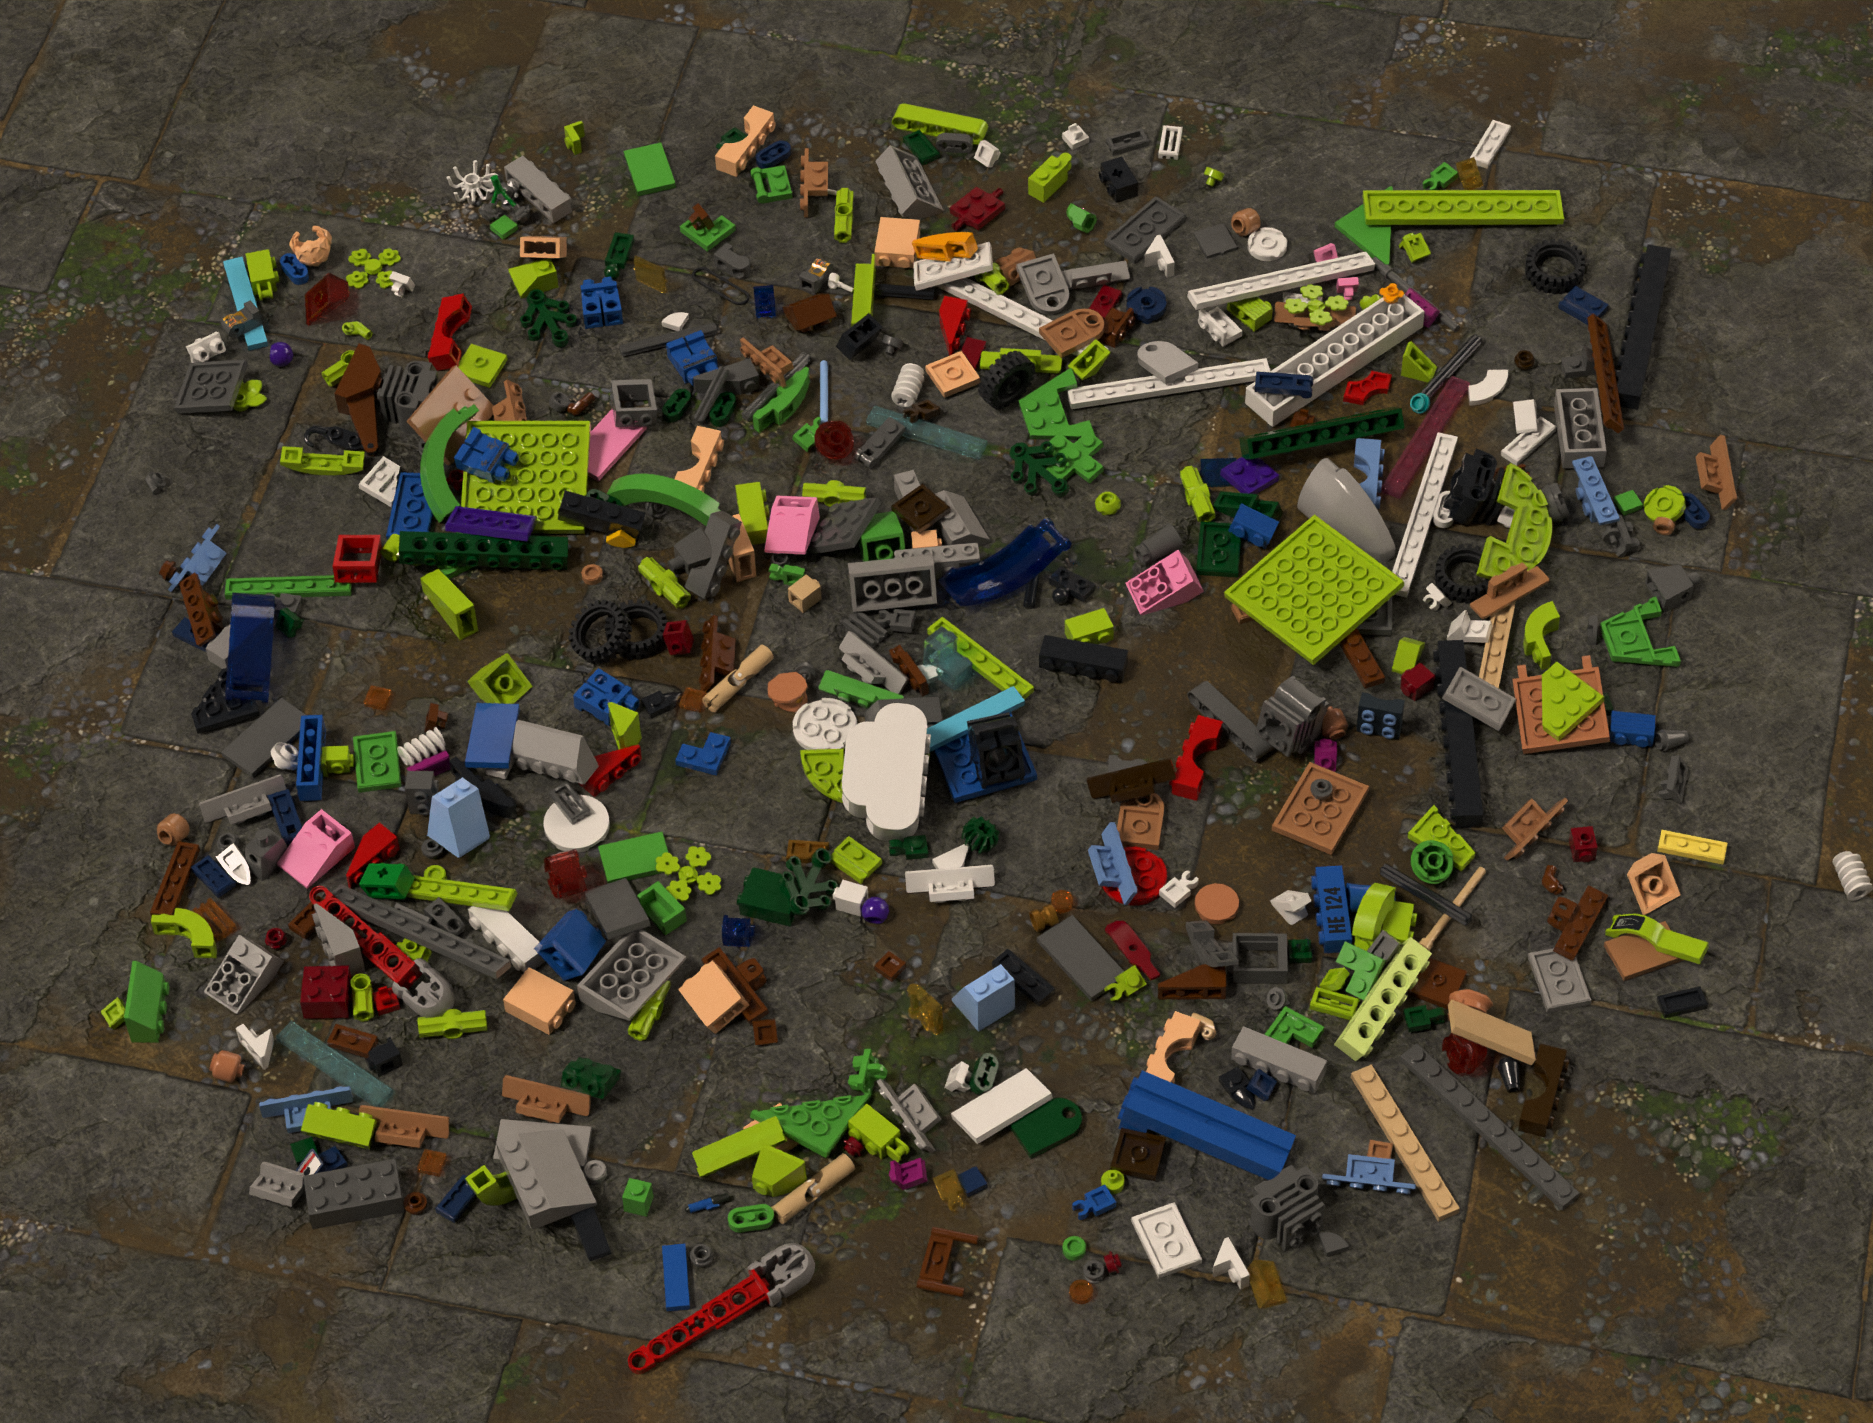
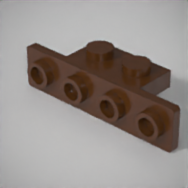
[179,573,224,647]
[699,615,736,693]

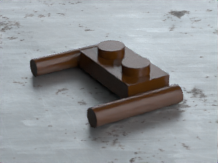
[916,1227,979,1297]

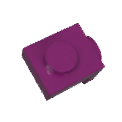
[1314,739,1337,772]
[889,1158,927,1190]

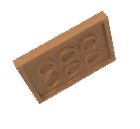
[406,366,494,466]
[1272,762,1369,855]

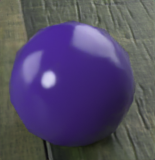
[270,342,293,367]
[861,897,889,924]

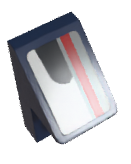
[295,1146,348,1175]

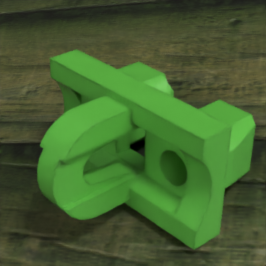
[848,1049,888,1095]

